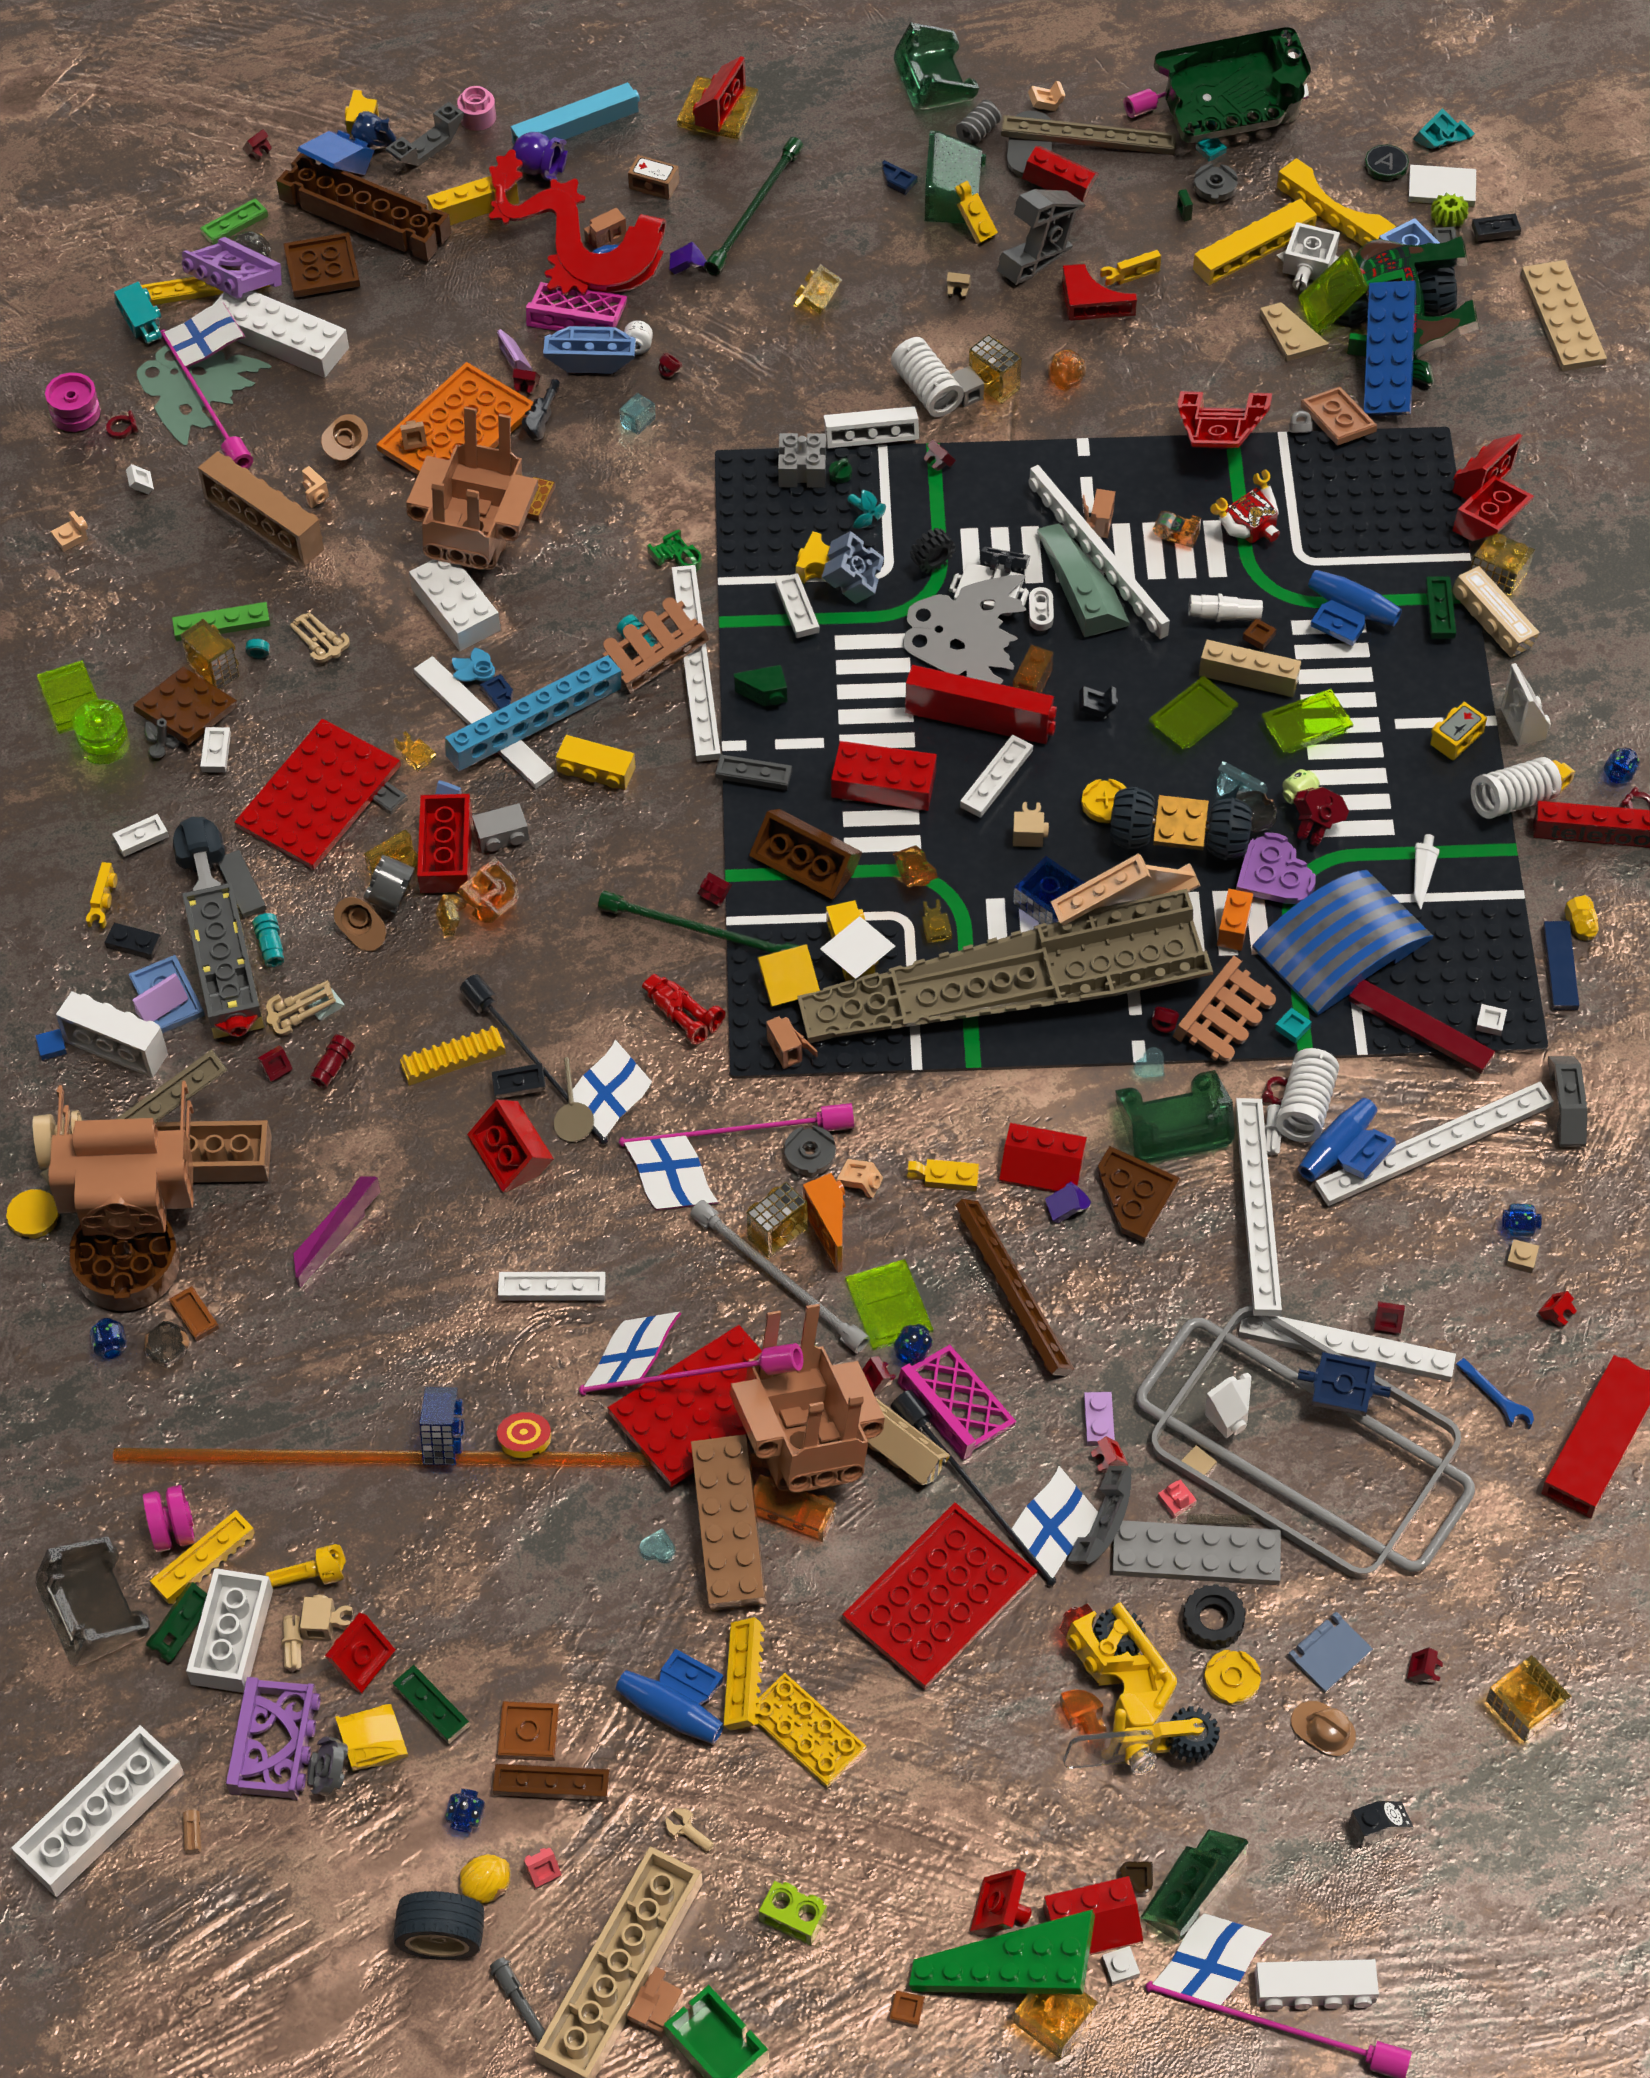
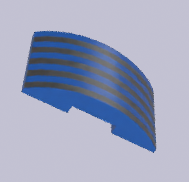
[1252,870,1433,1015]

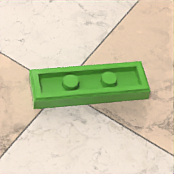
[200,198,268,245]

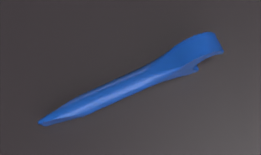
[1456,1358,1534,1429]

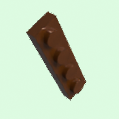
[493,1764,610,1801]

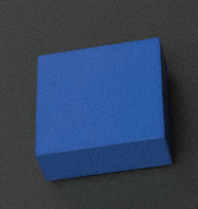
[35,1029,67,1060]

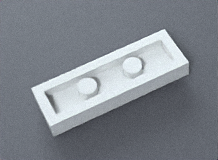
[775,573,819,638]

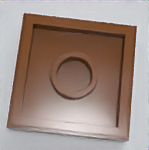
[497,1701,560,1761]

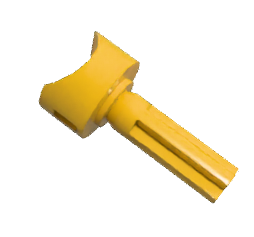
[266,1544,346,1588]

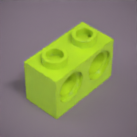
[759,1881,827,1946]

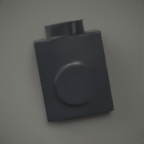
[1079,686,1118,719]

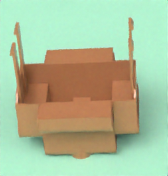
[406,407,538,570]
[48,1081,194,1240]
[729,1304,885,1493]

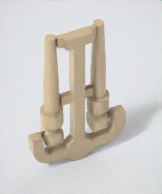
[290,612,350,663]
[266,980,336,1036]

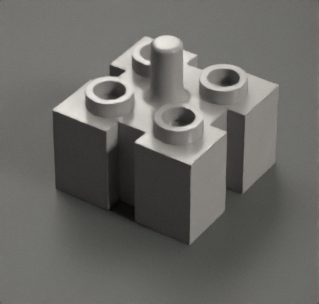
[778,433,826,487]

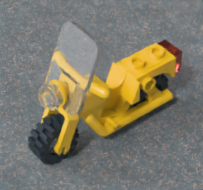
[1059,1602,1220,1775]

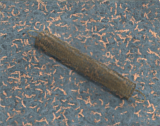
[1178,1513,1260,1525]

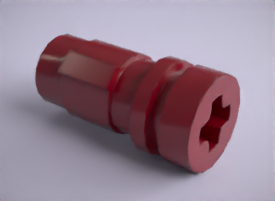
[309,1034,356,1089]

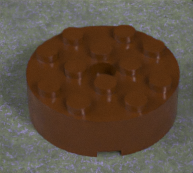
[69,1220,180,1311]

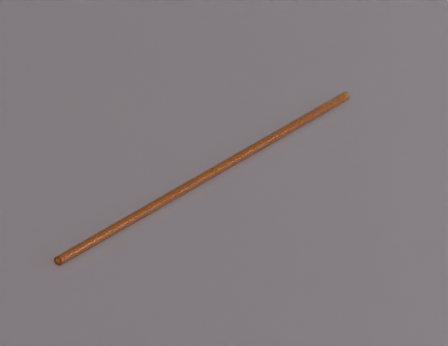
[113,1448,764,1467]

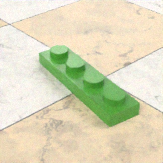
[172,602,271,641]

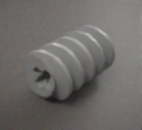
[956,99,1002,144]

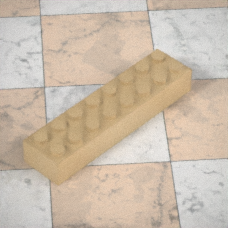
[535,1846,703,2078]

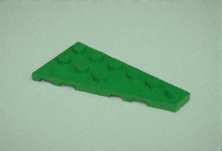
[909,1910,1095,1995]

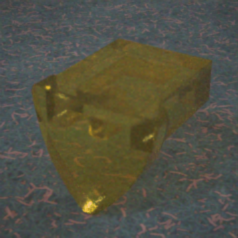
[436,895,466,936]

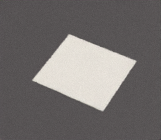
[820,916,895,979]

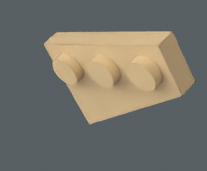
[1260,302,1329,362]

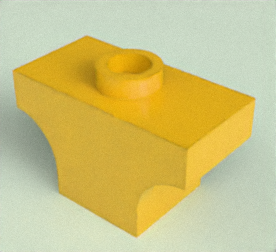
[345,90,379,137]
[796,532,830,583]

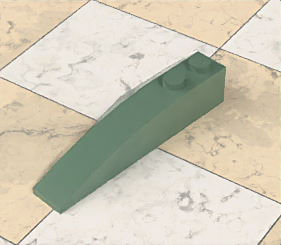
[1037,523,1130,637]

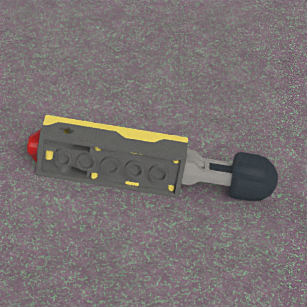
[173,817,264,1039]

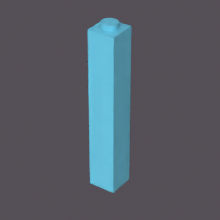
[511,82,640,144]

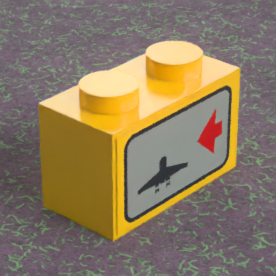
[1430,702,1487,760]

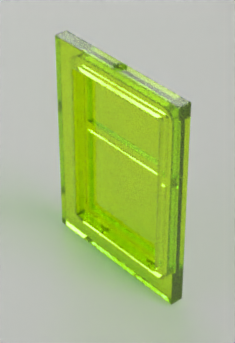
[1299,249,1369,335]
[845,1259,934,1351]

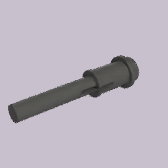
[490,1957,546,2043]

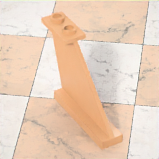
[1051,854,1201,926]

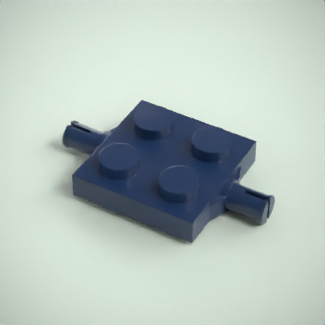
[1297,1352,1391,1416]

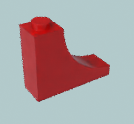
[1062,264,1137,321]

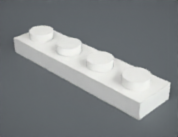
[960,735,1033,818]
[498,1272,606,1300]

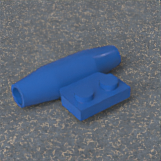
[1308,570,1402,646]
[1298,1098,1396,1181]
[616,1649,724,1744]

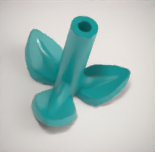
[848,490,886,529]

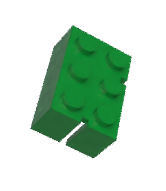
[664,1984,769,2078]

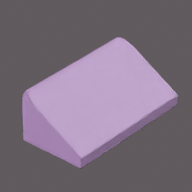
[497,329,532,371]
[132,973,188,1022]

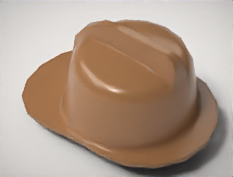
[321,414,368,461]
[333,897,386,951]
[1291,1701,1356,1756]

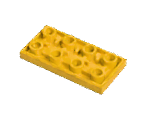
[755,1673,867,1788]

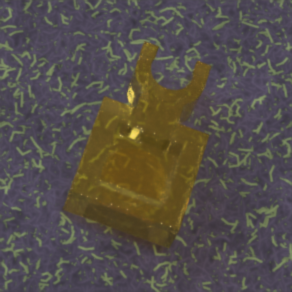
[393,731,436,772]
[922,899,952,943]

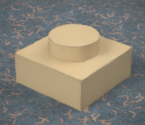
[1506,1239,1539,1273]

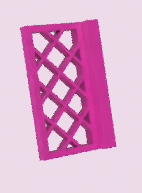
[526,282,627,331]
[897,1345,1016,1460]

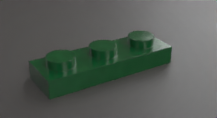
[1425,577,1456,639]
[392,1665,470,1744]

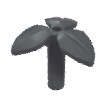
[144,718,182,758]

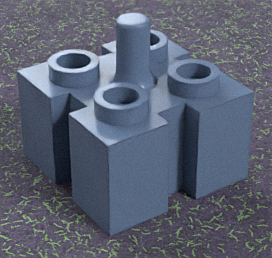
[822,531,884,604]

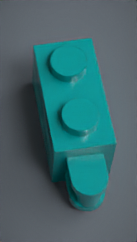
[114,281,162,344]

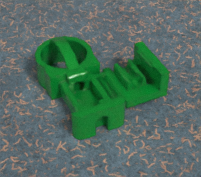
[647,530,702,572]

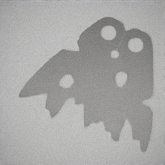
[904,575,1027,684]

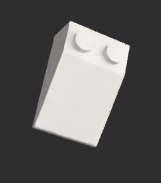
[1501,663,1551,746]

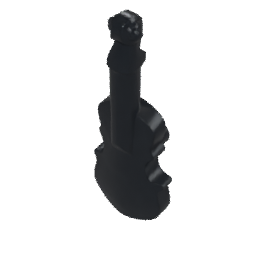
[522,379,560,441]

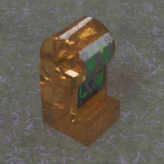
[1153,511,1201,548]

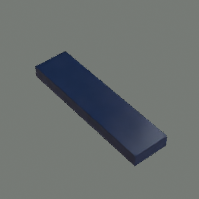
[1543,921,1579,1010]

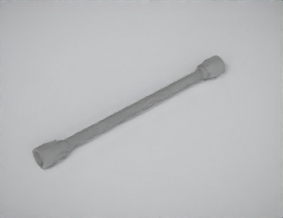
[690,1200,870,1354]

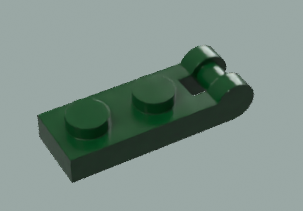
[146,1582,207,1663]

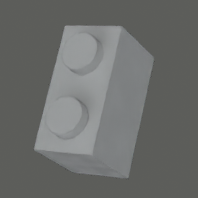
[472,803,529,853]

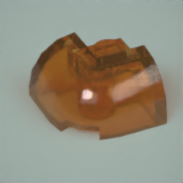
[457,857,519,923]

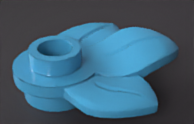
[452,648,495,681]

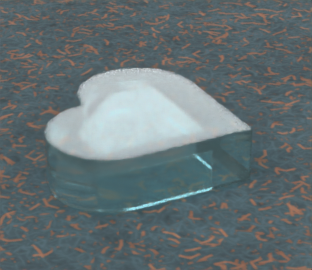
[1134,1047,1165,1078]
[640,1528,676,1563]

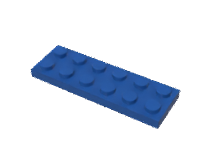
[1364,280,1416,416]

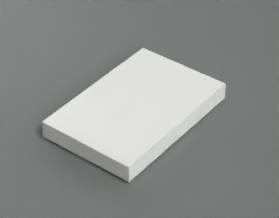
[1408,165,1476,207]

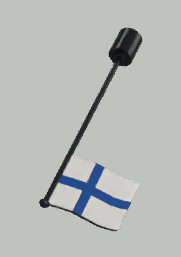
[460,974,652,1145]
[890,1390,1098,1586]

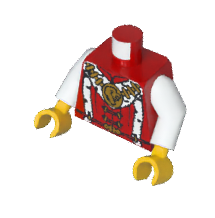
[1210,470,1280,543]

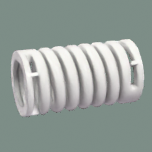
[891,337,964,417]
[1471,757,1562,819]
[1276,1048,1339,1142]

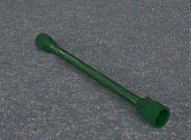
[704,137,804,276]
[598,890,800,953]

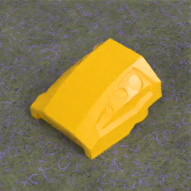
[335,1704,408,1771]

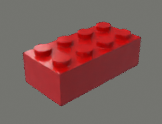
[831,741,937,811]
[417,794,472,893]

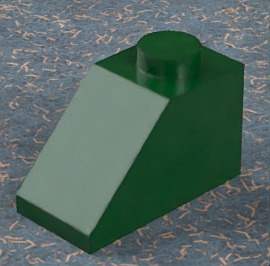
[734,665,788,706]

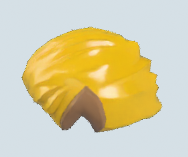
[460,1854,510,1903]

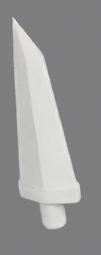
[1414,834,1440,910]

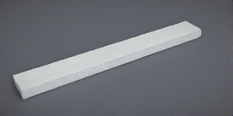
[414,656,554,789]

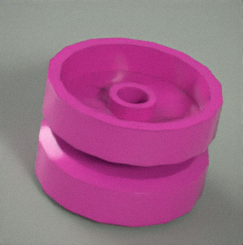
[45,373,101,432]
[143,1485,195,1553]

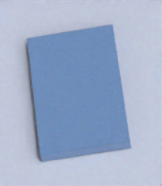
[129,955,205,1034]

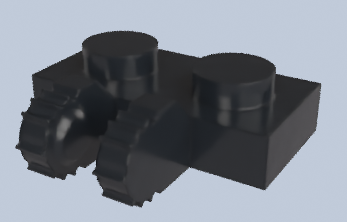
[979,547,1031,574]

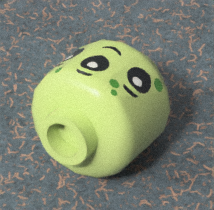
[1283,769,1320,804]

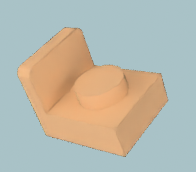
[302,466,329,508]
[51,511,88,552]
[836,1159,883,1198]

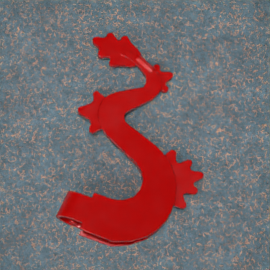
[489,149,666,295]

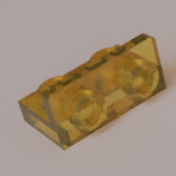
[793,264,842,314]
[364,829,418,876]

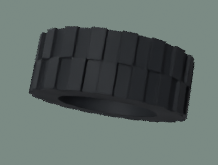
[1182,1584,1246,1650]

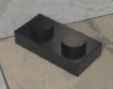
[1471,213,1521,241]
[104,922,162,960]
[492,1063,547,1099]

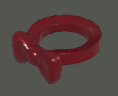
[106,410,138,439]
[1619,787,1650,809]
[1261,1076,1288,1106]

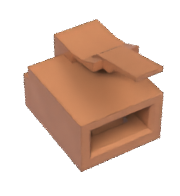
[584,208,627,249]
[1082,489,1115,538]
[766,1016,818,1069]
[627,1966,684,2038]

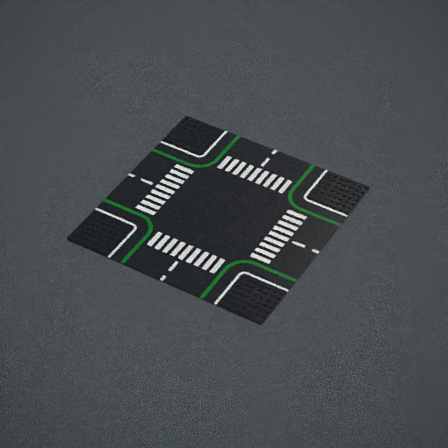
[715,427,1548,1079]

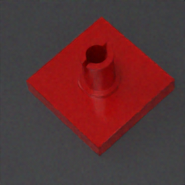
[325,1612,396,1693]
[970,1869,1032,1936]

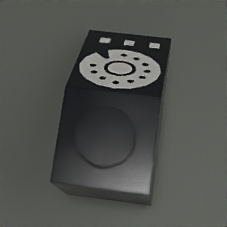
[1349,1801,1414,1849]

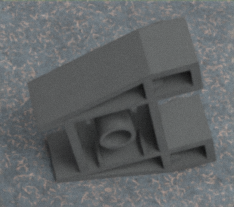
[997,189,1086,284]

